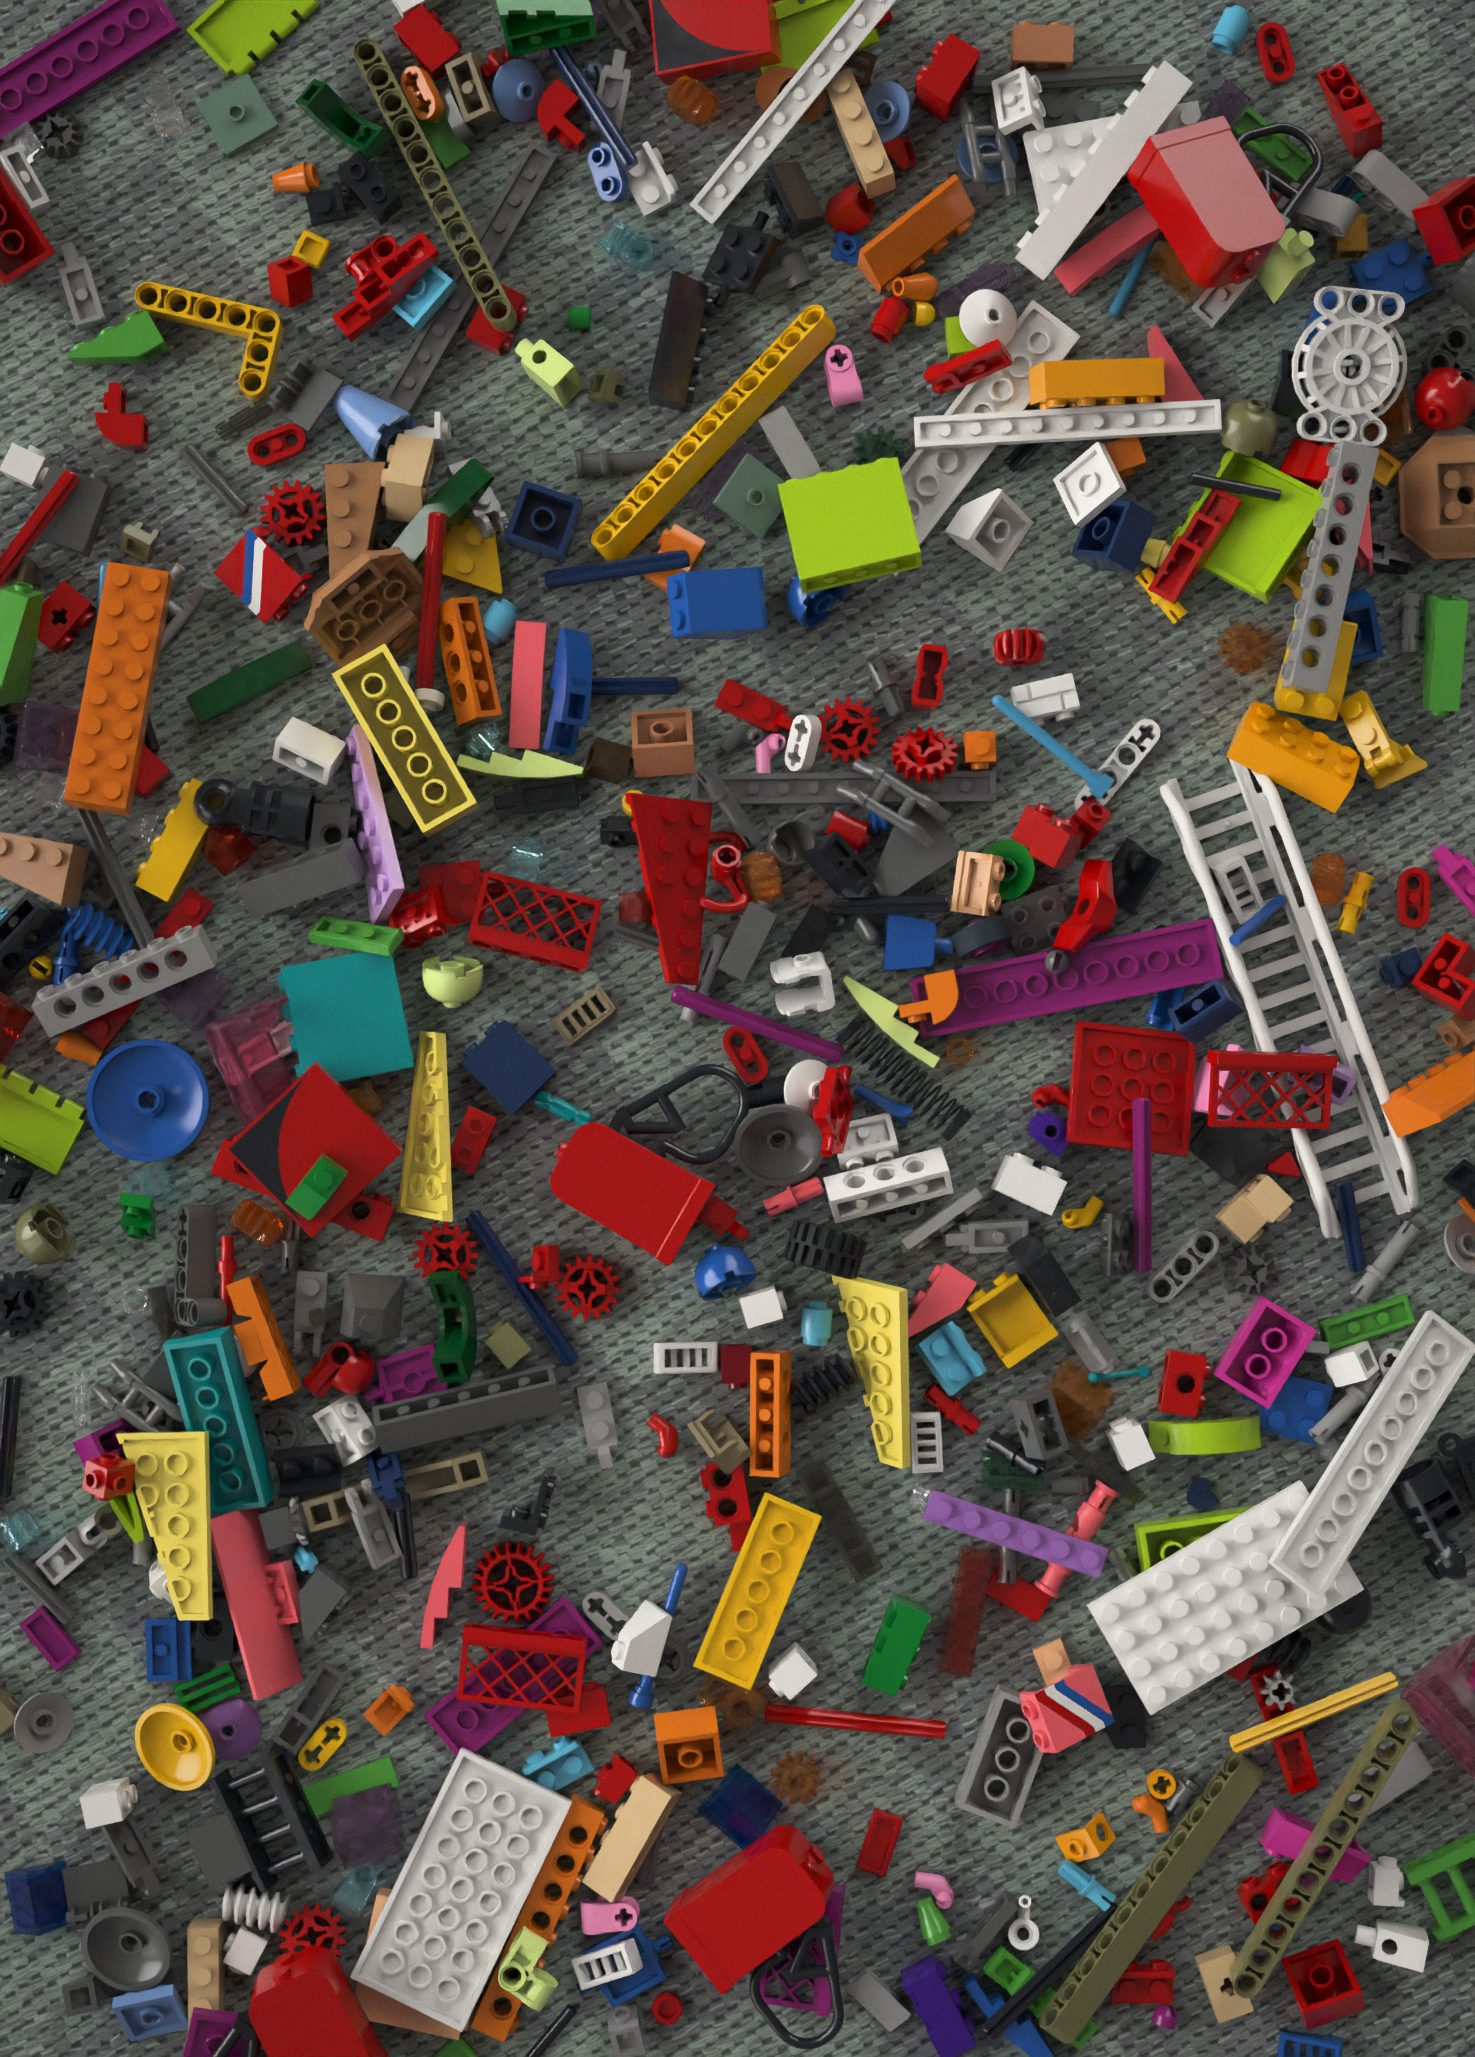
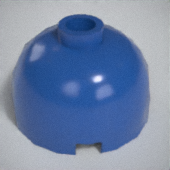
[786,572,847,628]
[694,1244,757,1301]

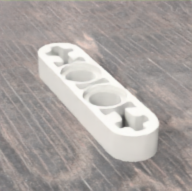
[1074,719,1161,811]

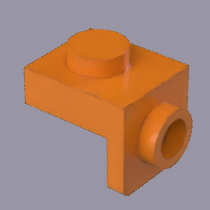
[362,1684,415,1736]

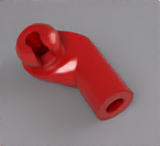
[1032,1083,1070,1109]
[646,1412,678,1458]

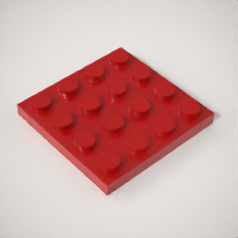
[1066,1021,1197,1157]

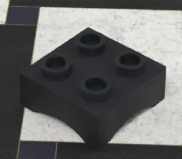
[1189,1114,1275,1186]

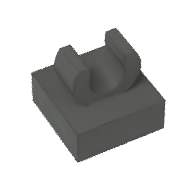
[1299,1327,1330,1362]

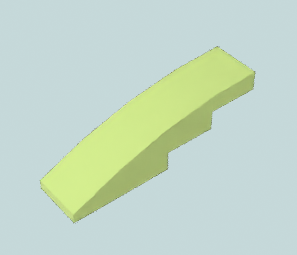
[456,749,585,781]
[842,976,940,1069]

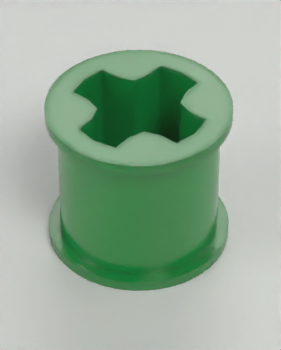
[568,305,591,330]

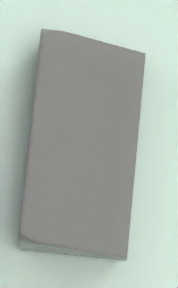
[845,1966,912,2032]

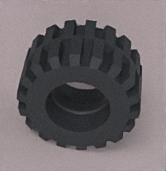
[783,1219,867,1279]

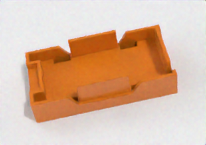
[226,1274,302,1402]

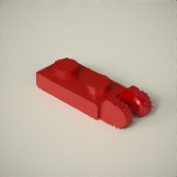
[923,338,1013,395]

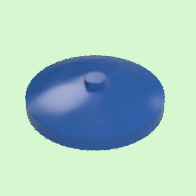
[86,1039,211,1162]

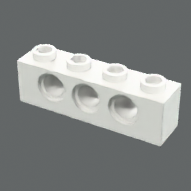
[823,1147,954,1223]

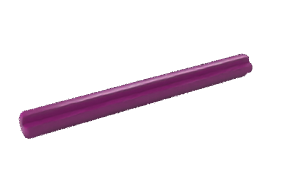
[671,985,844,1063]
[1132,1098,1152,1273]

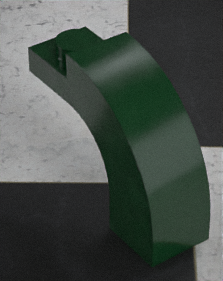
[295,79,392,161]
[427,1270,477,1383]

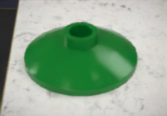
[983,839,1036,900]

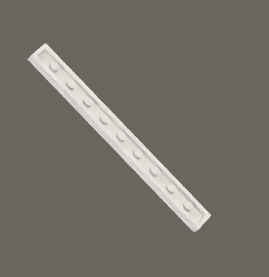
[689,0,897,225]
[914,399,1222,450]

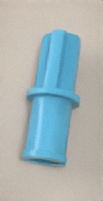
[1058,1859,1116,1911]

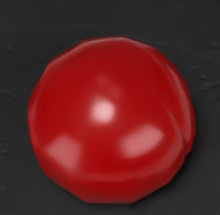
[331,1349,375,1395]

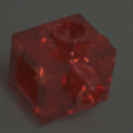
[201,824,256,877]

